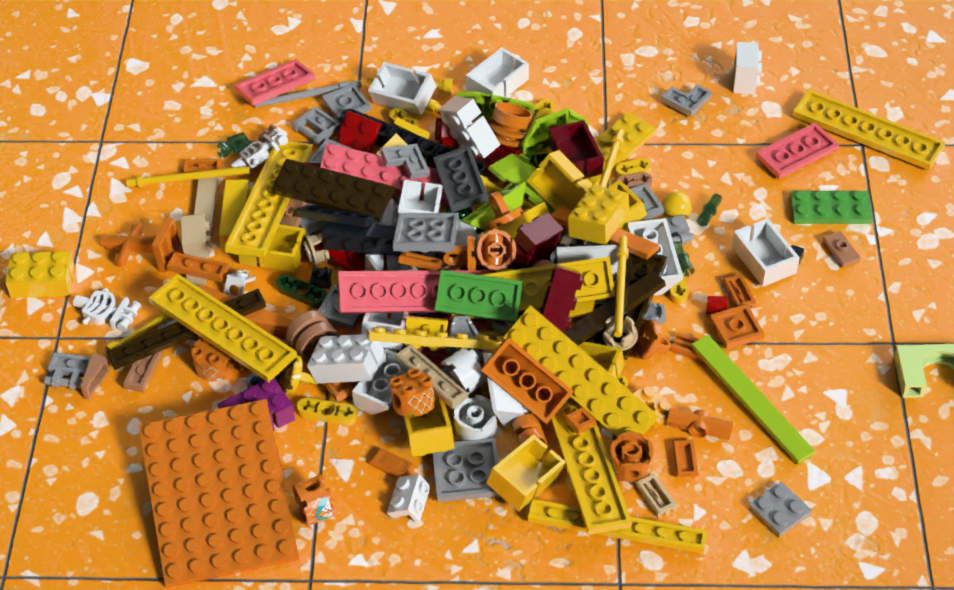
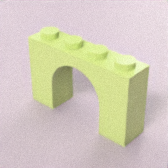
[894,343,954,398]

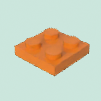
[710,304,765,349]

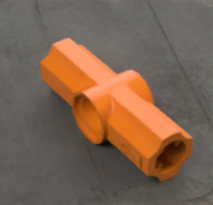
[667,407,734,440]

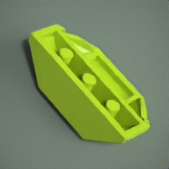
[521,108,589,155]
[460,181,526,232]

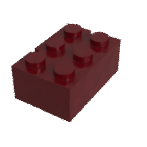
[549,120,604,179]
[506,213,564,270]
[540,264,583,333]

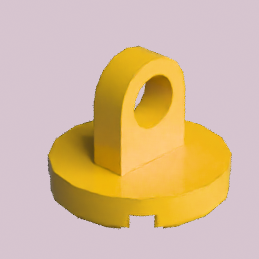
[279,355,317,396]

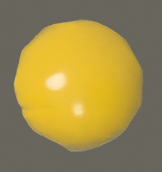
[661,191,692,217]

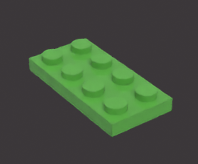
[790,191,873,224]
[435,270,523,323]

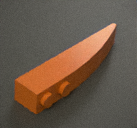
[198,284,293,339]

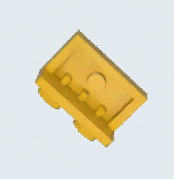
[404,316,448,351]

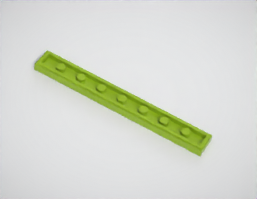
[691,335,815,465]

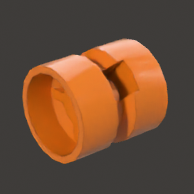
[512,414,547,446]

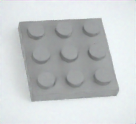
[393,213,459,253]
[432,438,500,502]

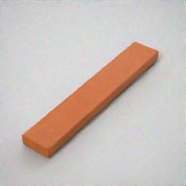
[550,205,659,260]

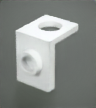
[224,270,256,298]

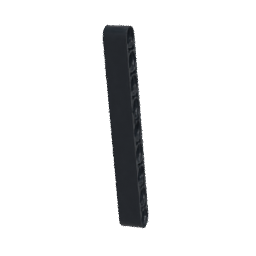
[341,109,486,177]

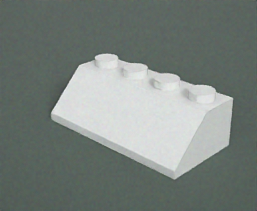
[627,218,683,296]

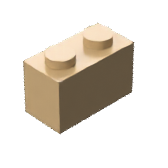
[181,214,212,257]

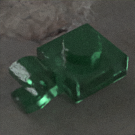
[217,132,251,158]

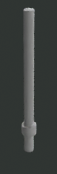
[255,80,362,108]

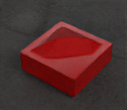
[706,296,728,314]

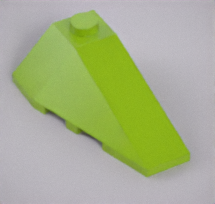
[456,91,535,121]
[488,154,555,213]

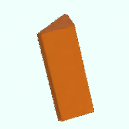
[481,337,574,424]

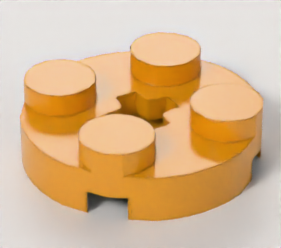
[633,386,671,428]

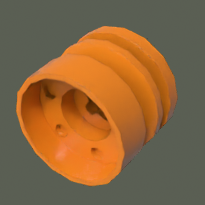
[489,102,532,147]

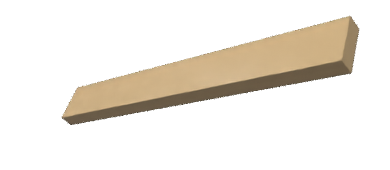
[186,177,219,286]

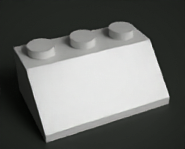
[557,245,618,283]
[352,348,408,415]
[483,353,530,426]

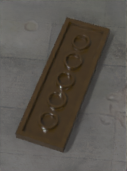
[271,159,394,222]
[589,253,668,360]

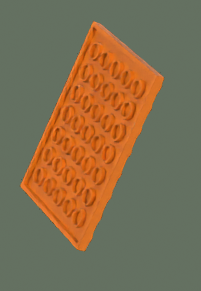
[139,399,299,588]

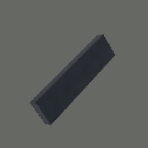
[296,205,375,227]

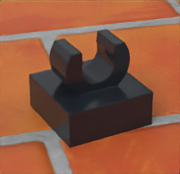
[309,266,333,289]

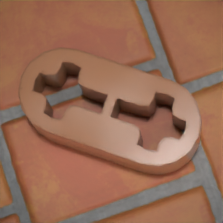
[617,172,652,189]

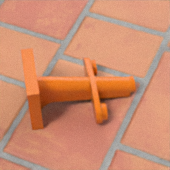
[101,217,181,273]

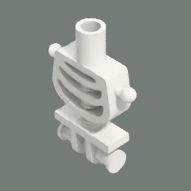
[230,129,288,168]
[73,288,141,331]

